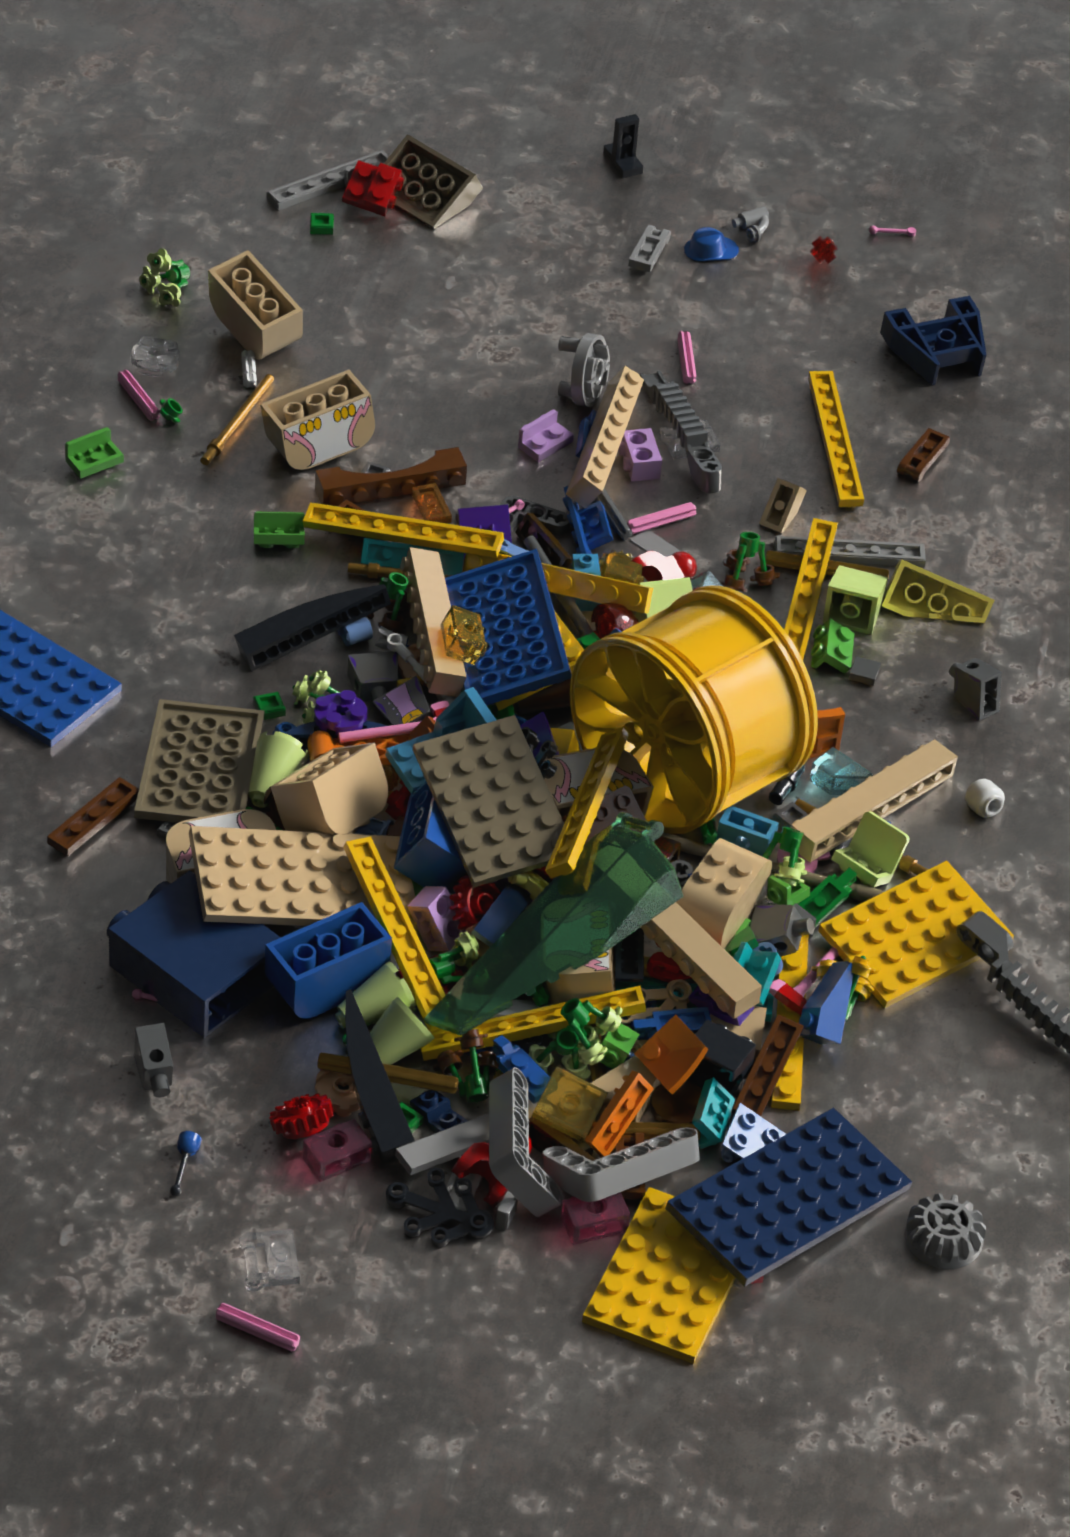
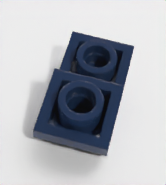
[410,1090,468,1134]

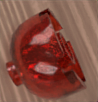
[591,602,639,639]

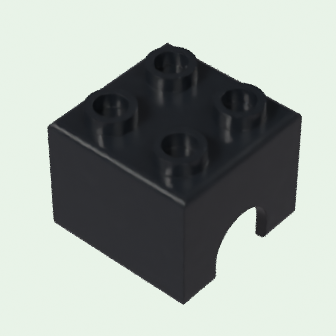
[686,1019,756,1102]

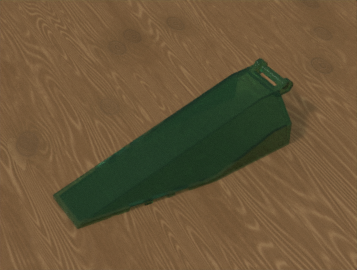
[424,812,684,1036]

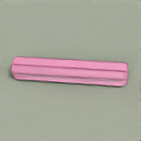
[677,331,696,384]
[117,370,160,421]
[627,502,696,534]
[216,1303,300,1352]

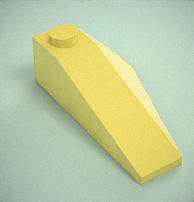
[881,560,995,623]

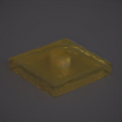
[531,1067,608,1142]

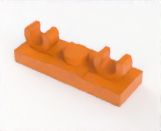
[582,1070,654,1157]

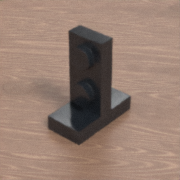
[603,114,644,178]

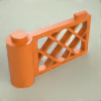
[307,730,412,765]

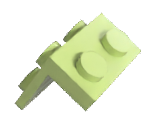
[831,811,909,887]

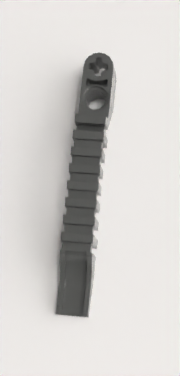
[640,370,722,493]
[956,911,1070,1053]

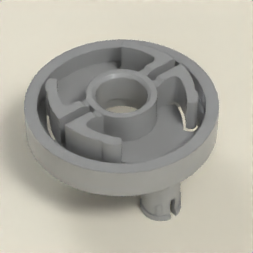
[558,333,610,407]

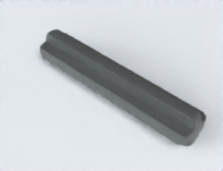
[595,488,632,540]

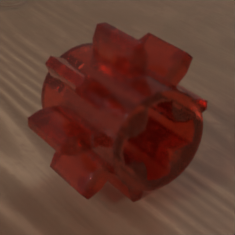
[810,236,839,264]

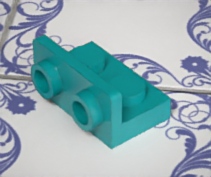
[734,942,781,1006]
[692,1077,735,1149]

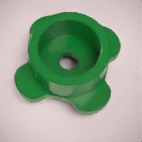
[159,398,183,423]

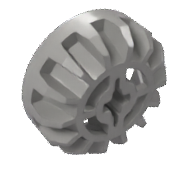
[904,1193,986,1269]

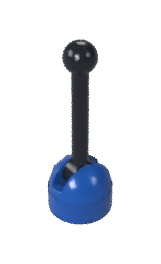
[170,1131,202,1197]

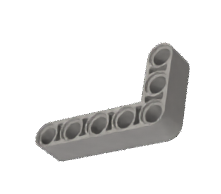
[489,1067,565,1217]
[543,1127,700,1202]

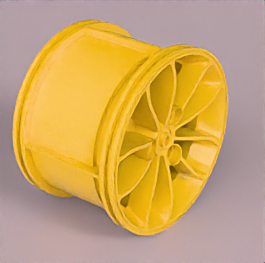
[570,585,818,834]

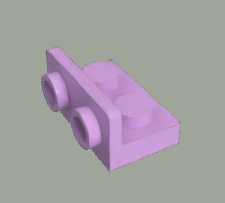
[518,409,574,463]

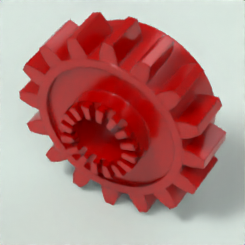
[449,877,501,930]
[269,1093,334,1139]

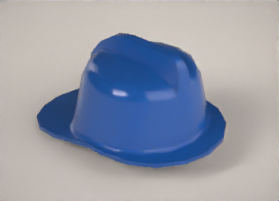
[684,227,739,261]

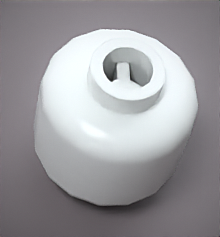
[965,779,1005,818]

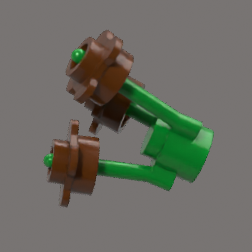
[719,532,780,592]
[365,572,410,633]
[433,1028,499,1102]

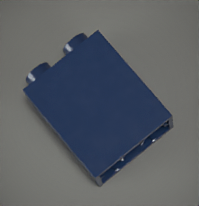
[106,870,281,1038]

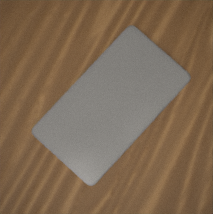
[631,530,679,557]

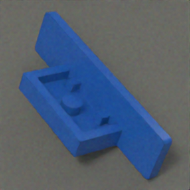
[562,486,613,554]

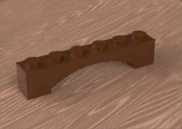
[315,447,467,506]

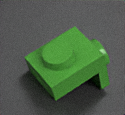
[767,875,810,905]
[599,1024,640,1069]

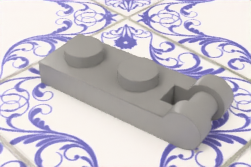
[628,225,671,272]

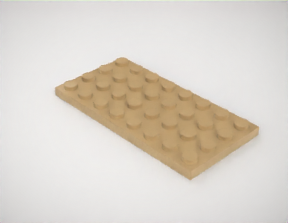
[189,826,418,930]

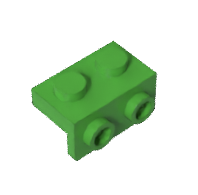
[65,427,124,479]
[254,511,305,548]
[811,618,855,674]

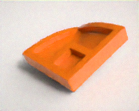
[809,707,845,759]
[634,1014,708,1095]

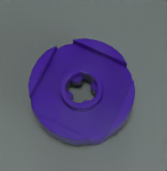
[314,690,367,735]

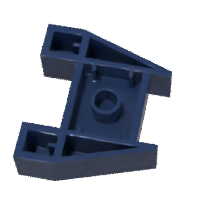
[880,295,987,385]

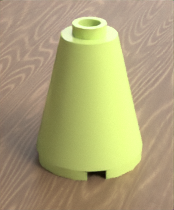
[248,731,309,808]
[335,962,417,1029]
[370,997,435,1065]

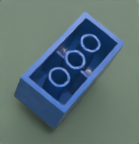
[394,781,466,890]
[264,902,392,1018]

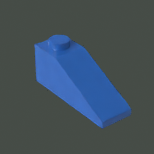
[799,961,854,1045]

